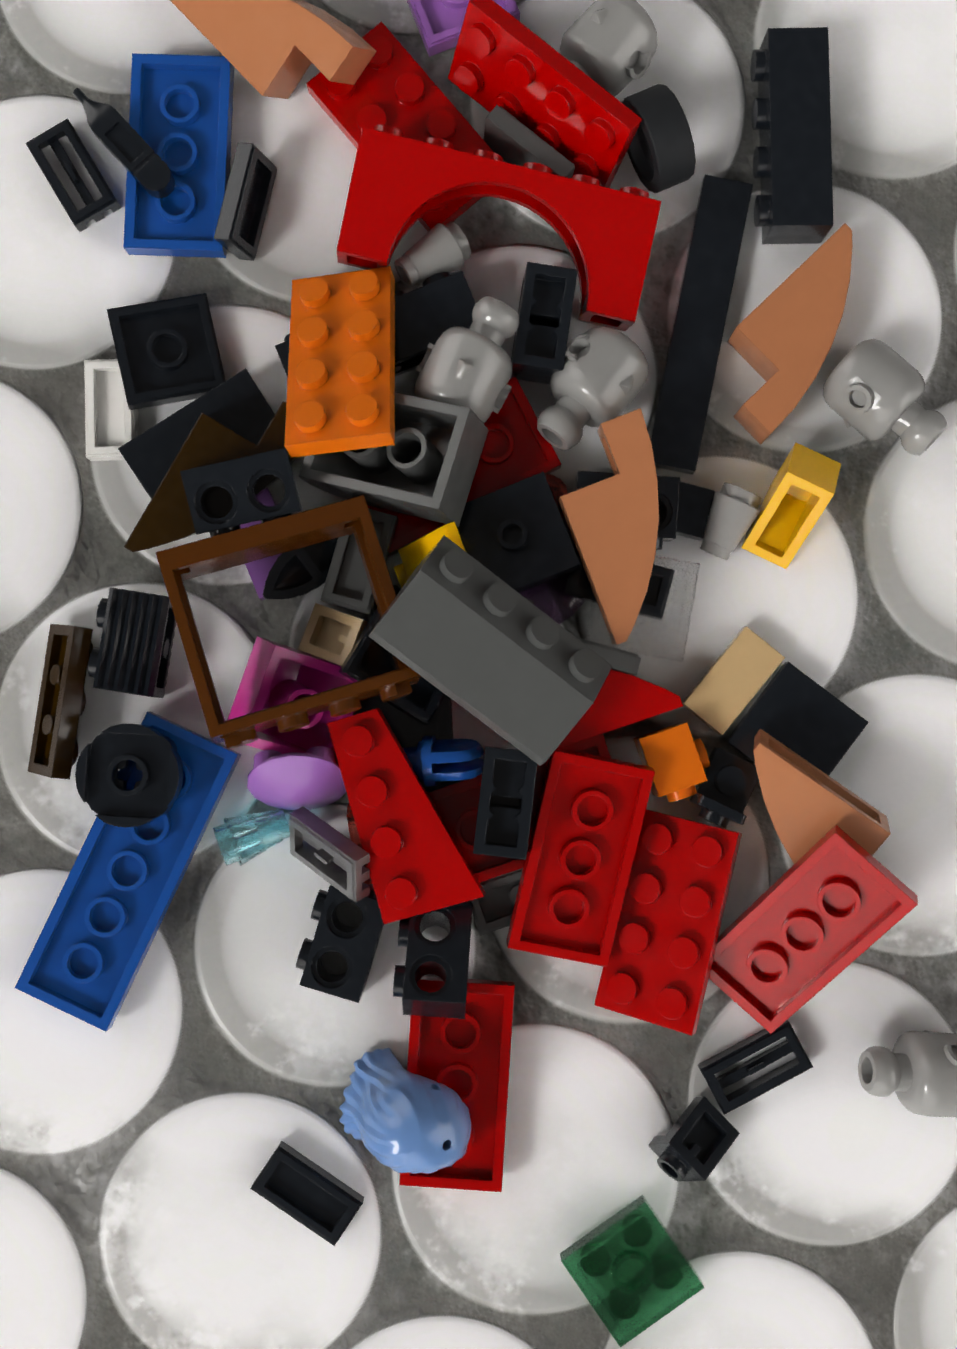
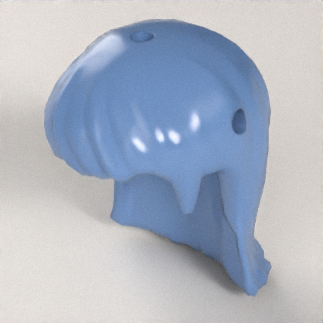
[340,1048,471,1174]

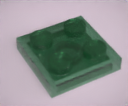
[560,1195,704,1347]

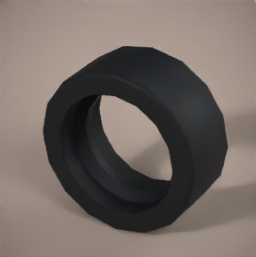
[622,84,696,193]

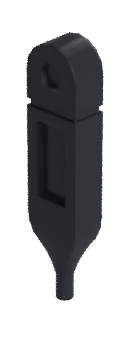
[73,88,175,198]

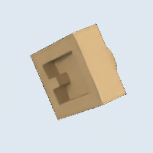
[298,603,368,666]

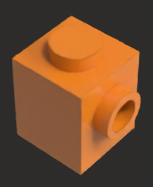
[633,722,710,802]

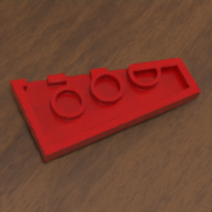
[327,708,486,924]

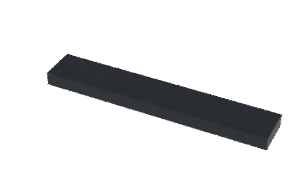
[650,174,753,475]

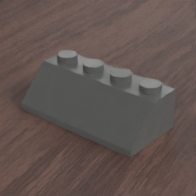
[369,535,612,766]

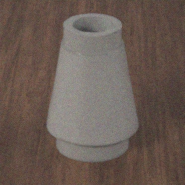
[394,222,471,288]
[700,482,761,560]

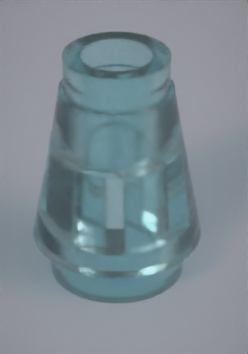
[213,808,290,866]

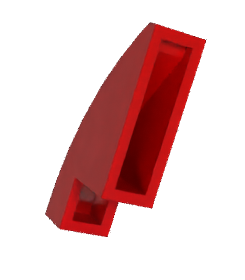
[469,669,683,748]

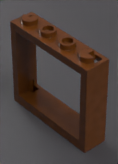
[156,495,421,749]

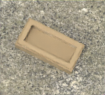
[682,626,785,735]

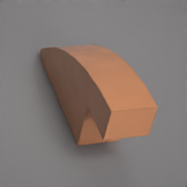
[170,0,376,99]
[727,223,853,445]
[558,408,659,645]
[753,729,891,864]

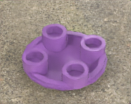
[247,746,346,810]

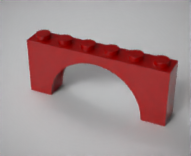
[336,125,662,331]

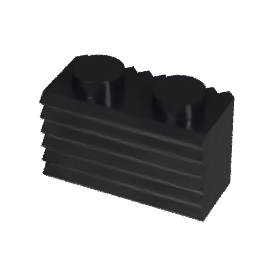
[88,587,176,698]

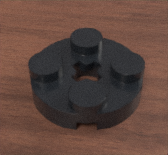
[75,724,183,827]

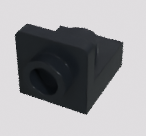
[689,747,758,829]
[648,1096,740,1182]

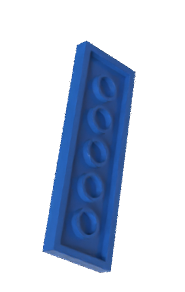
[15,712,242,1032]

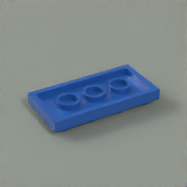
[123,53,234,258]

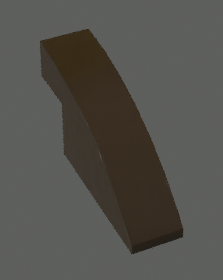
[124,401,297,552]

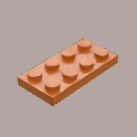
[284,266,395,458]

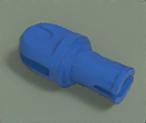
[402,735,484,787]

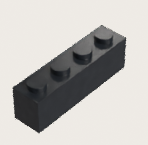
[750,27,833,244]
[275,271,476,378]

